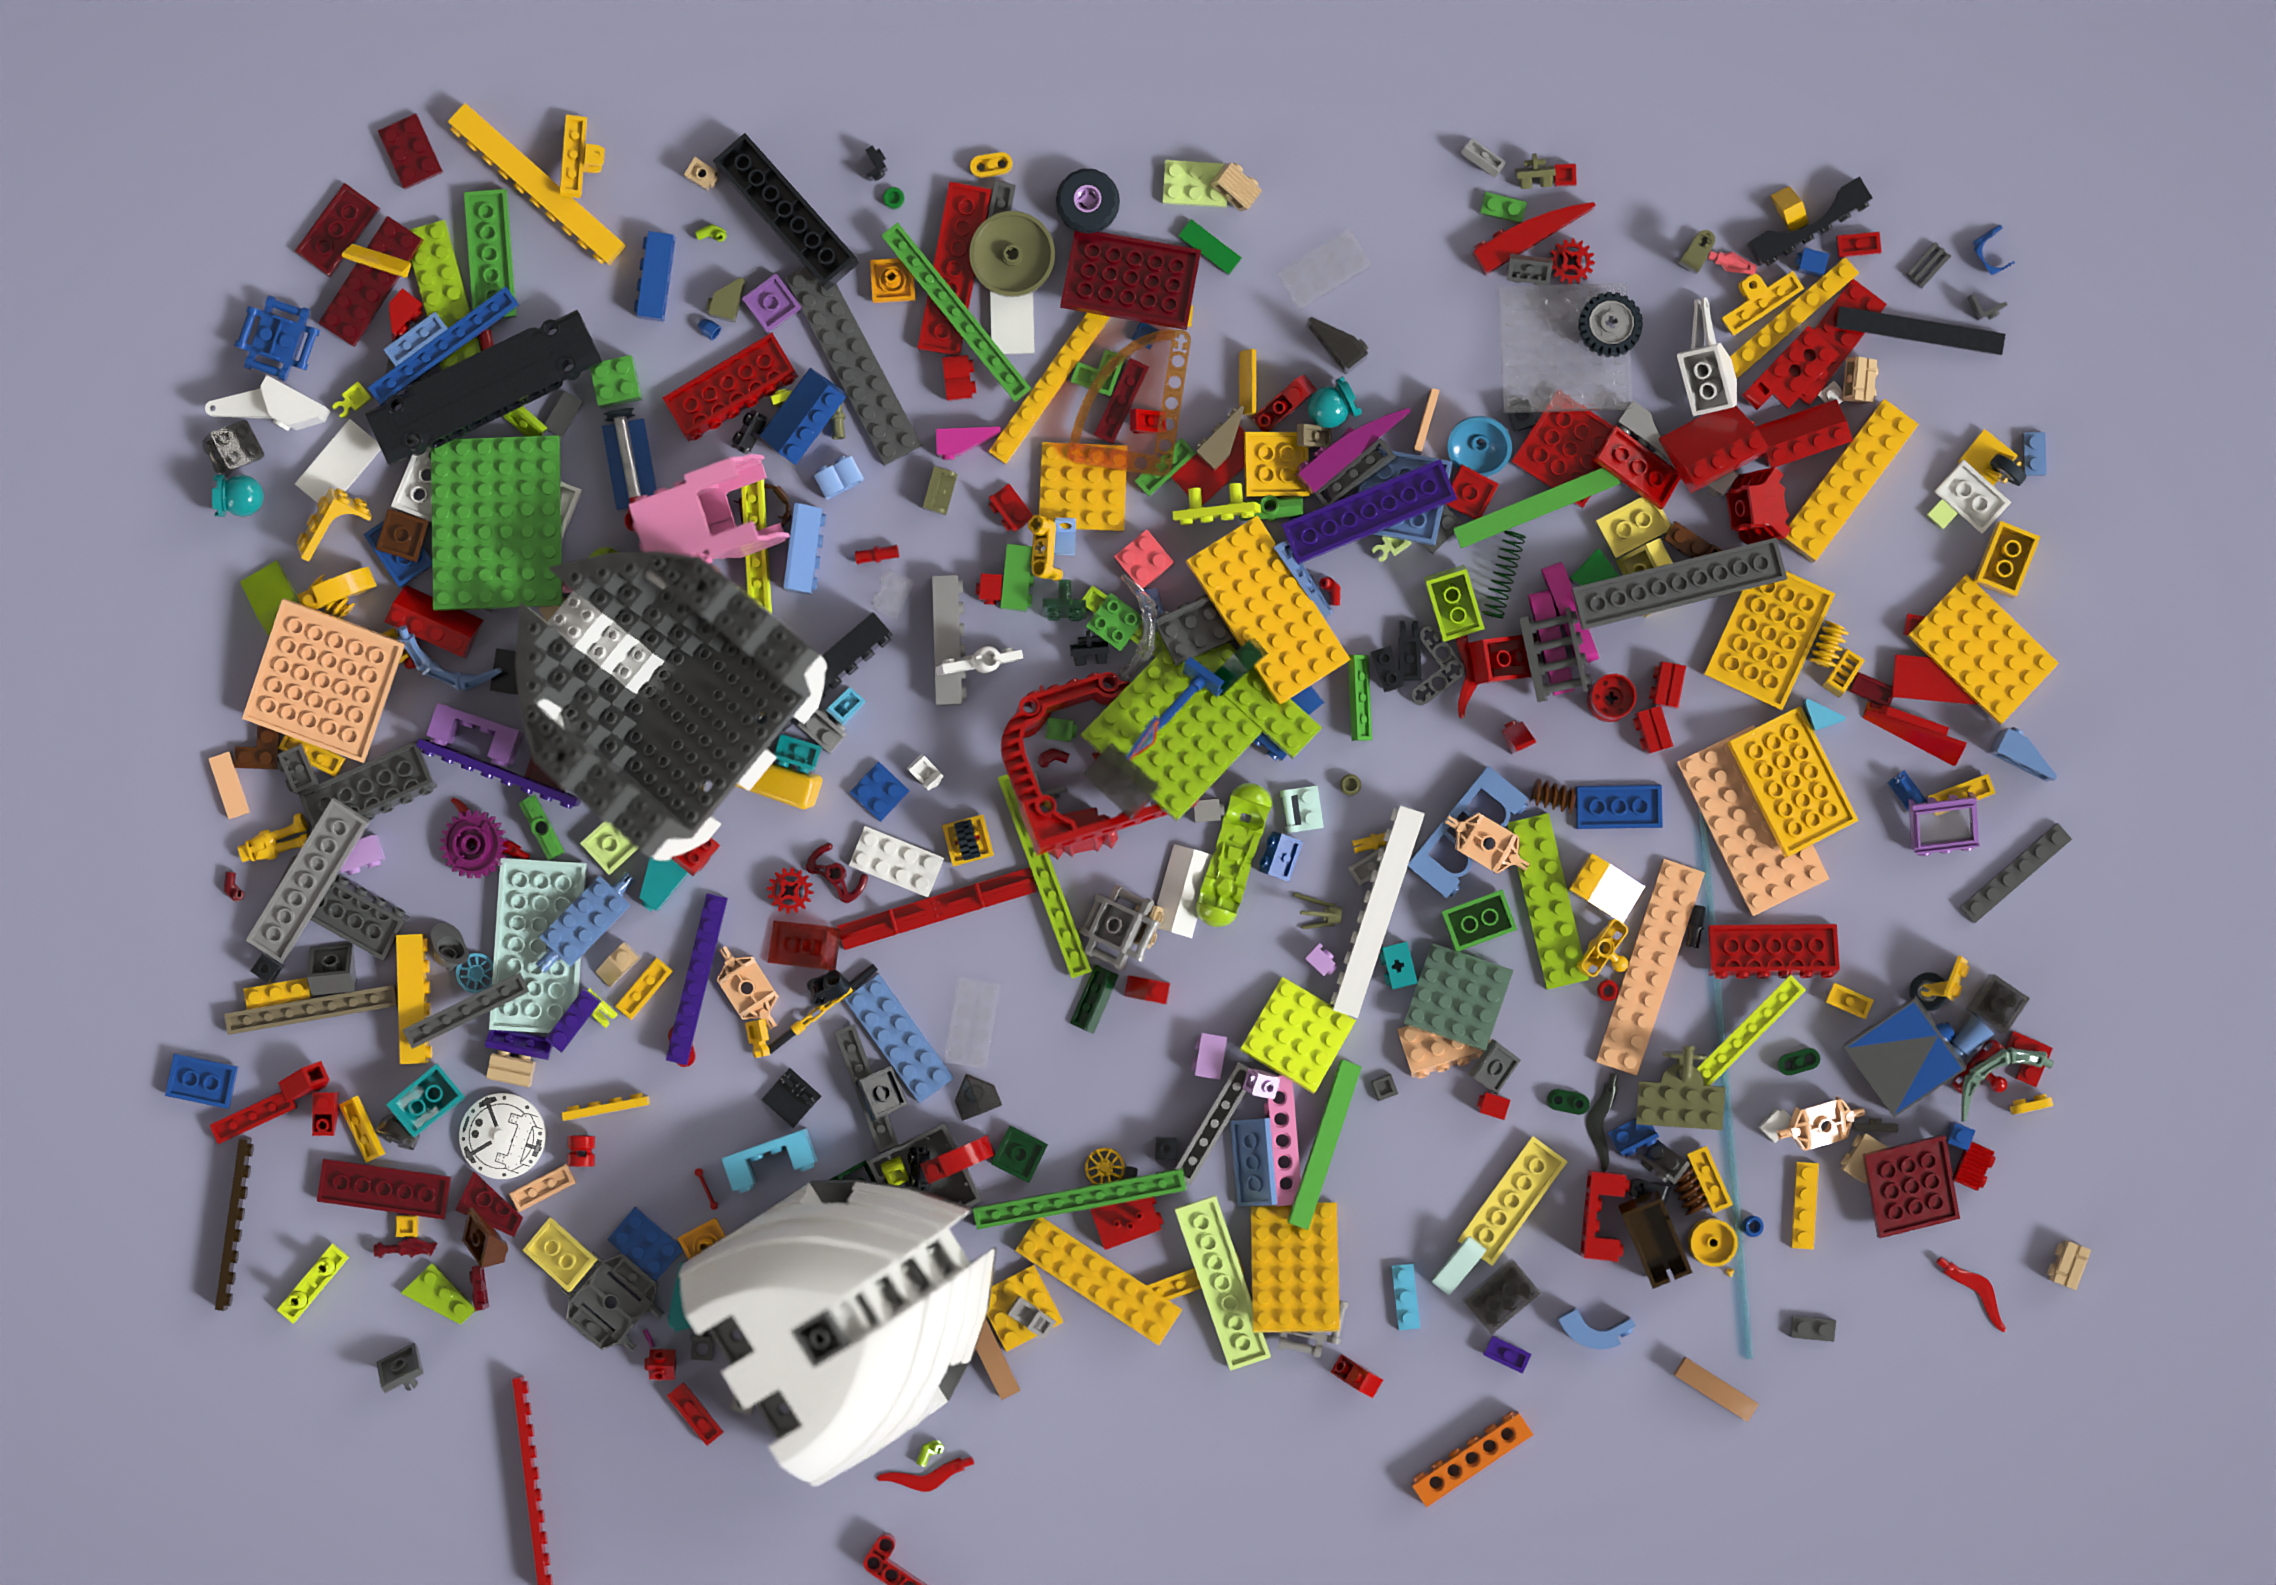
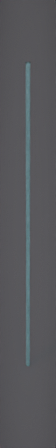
[1698,808,1754,1359]

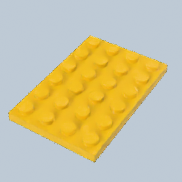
[1703,571,1835,710]
[1907,574,2059,725]
[1727,706,1859,858]
[1251,1202,1340,1332]

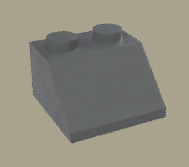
[307,943,356,995]

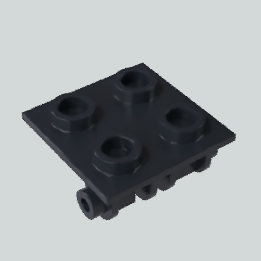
[490,648,519,695]
[761,1068,822,1128]

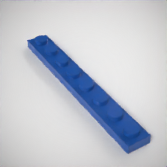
[368,287,519,405]

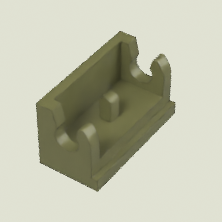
[923,466,958,515]

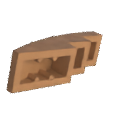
[976,1319,1021,1400]
[1673,1356,1759,1422]

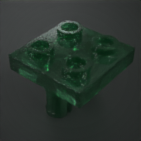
[1043,579,1086,622]

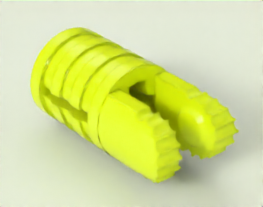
[588,988,617,1028]

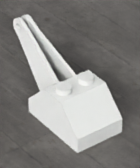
[1677,297,1737,416]
[205,375,331,431]

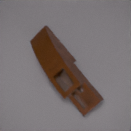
[1662,521,1723,559]

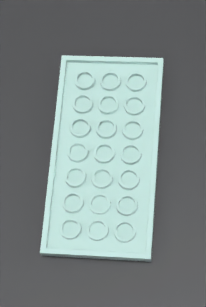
[489,858,587,1033]

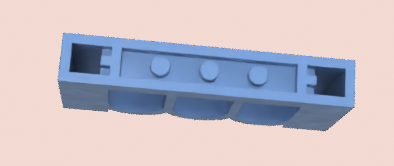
[1407,766,1528,898]

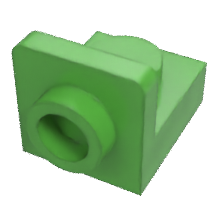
[1046,718,1077,742]

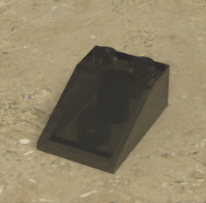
[1306,317,1369,375]

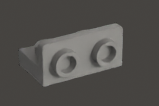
[798,706,847,753]

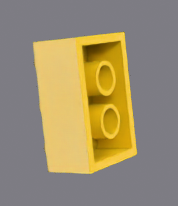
[1973,521,2040,598]

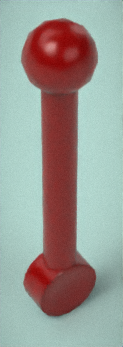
[694,1168,718,1210]

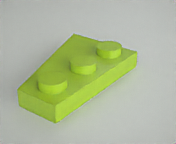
[401,1263,475,1325]

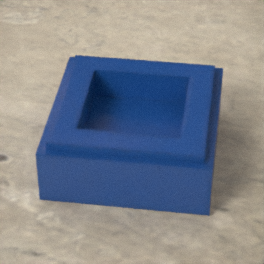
[1131,322,1160,350]

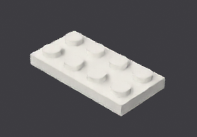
[849,826,944,898]

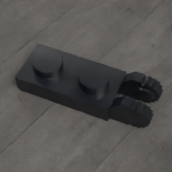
[1398,621,1422,681]

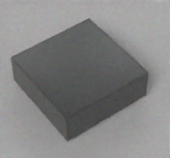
[1371,1074,1398,1101]

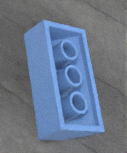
[783,503,826,595]

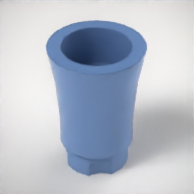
[1951,1014,1995,1061]

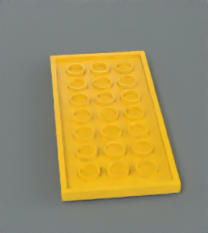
[1186,515,1351,705]

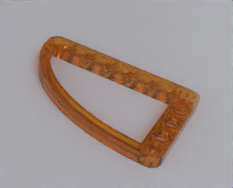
[1068,329,1191,477]

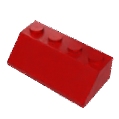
[1755,399,1853,468]
[384,585,484,659]

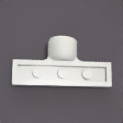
[935,646,1023,676]

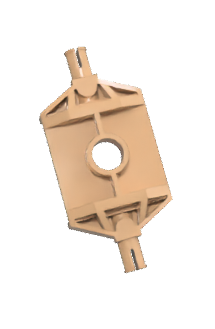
[1445,813,1530,874]
[717,946,779,1030]
[1776,1096,1865,1151]

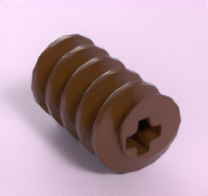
[1529,779,1576,814]
[1670,1167,1709,1216]

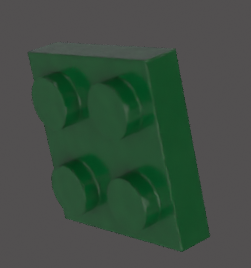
[991,1125,1048,1183]

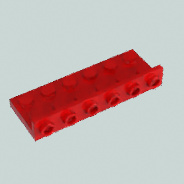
[662,333,798,442]
[1708,924,1840,979]

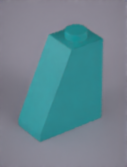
[639,857,689,912]

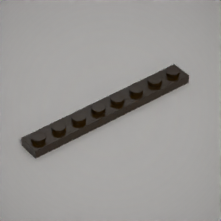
[215,1138,254,1311]

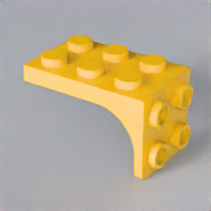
[296,488,372,562]

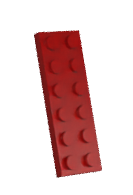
[1789,279,1887,406]

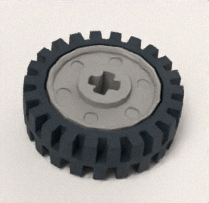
[1578,292,1643,358]

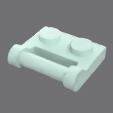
[1279,785,1324,833]

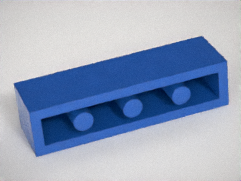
[634,231,676,322]

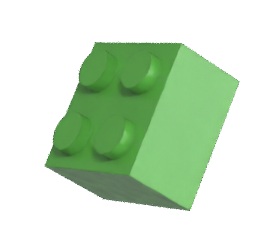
[590,355,643,409]

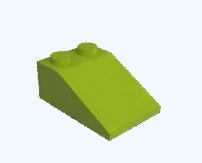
[240,560,301,636]
[1423,564,1485,642]

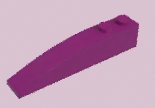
[1295,408,1411,494]

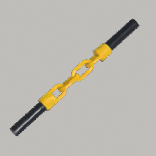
[768,964,878,1054]

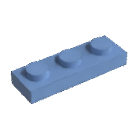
[383,312,448,366]

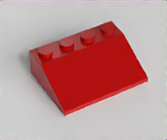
[1658,405,1769,494]

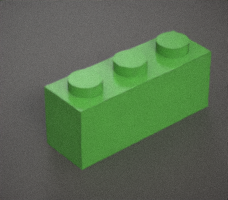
[1001,544,1034,612]

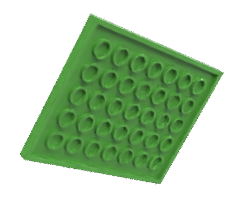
[431,435,563,611]

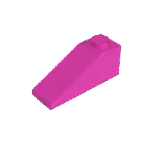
[936,426,1001,460]

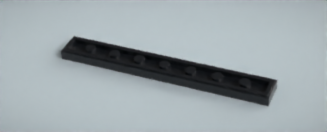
[1835,306,2006,355]

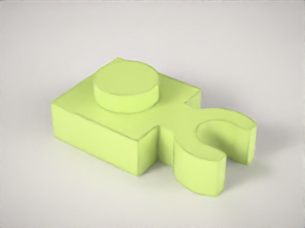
[1372,537,1412,562]

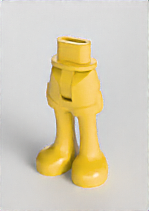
[237,813,311,862]

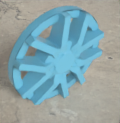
[456,953,493,993]

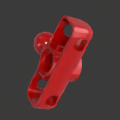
[1952,1039,2007,1095]

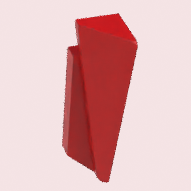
[1863,702,1967,766]

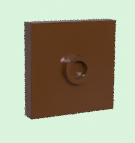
[375,509,430,562]

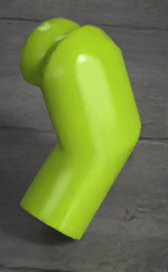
[695,224,727,242]
[916,1440,944,1467]

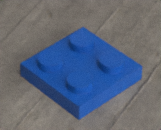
[849,761,910,822]

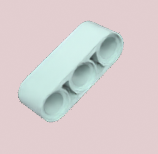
[1431,1236,1486,1295]

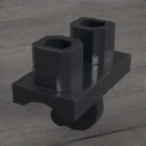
[1070,630,1109,666]

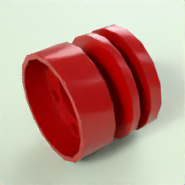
[1586,673,1637,723]

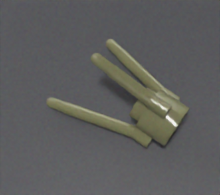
[1293,893,1342,929]

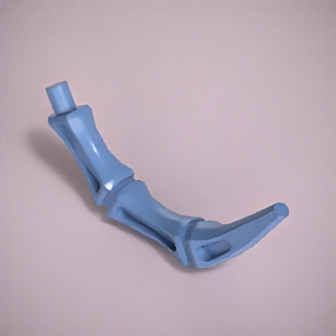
[397,625,502,690]

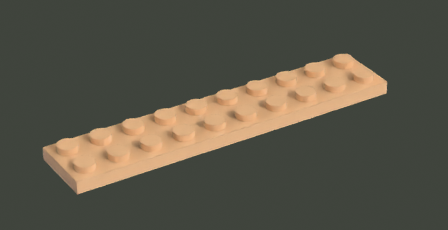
[1596,859,1705,1076]

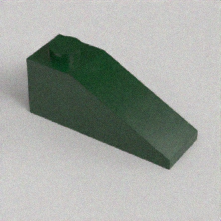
[1214,638,1269,696]

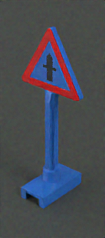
[1126,657,1224,761]

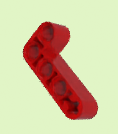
[864,1533,927,1585]

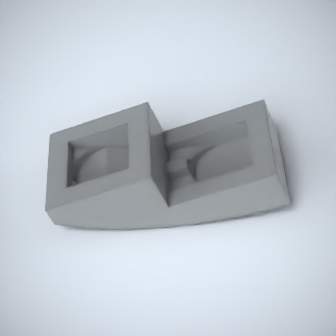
[1006,1295,1056,1339]

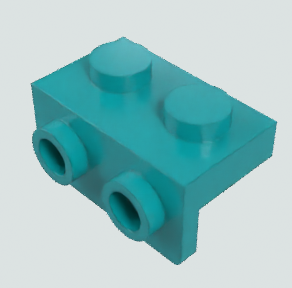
[773,734,822,774]

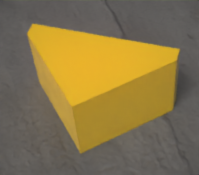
[1770,186,1809,231]

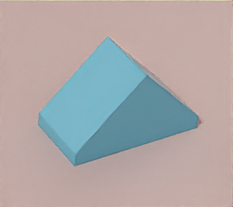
[826,687,866,726]
[1802,698,1846,731]

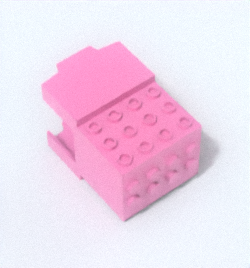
[629,454,790,564]

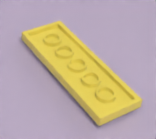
[1457,1136,1568,1266]

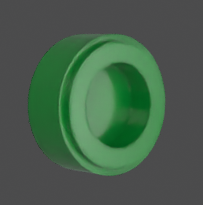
[883,187,905,209]

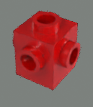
[644,1349,677,1380]

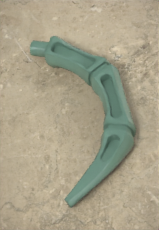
[1961,1047,2054,1122]

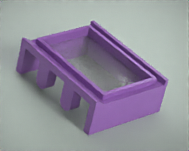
[1908,792,1980,856]

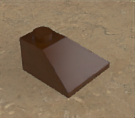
[462,1208,508,1268]

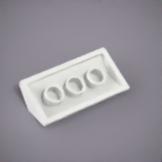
[1157,844,1213,938]

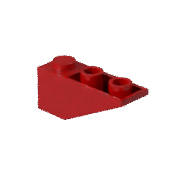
[1251,374,1317,432]

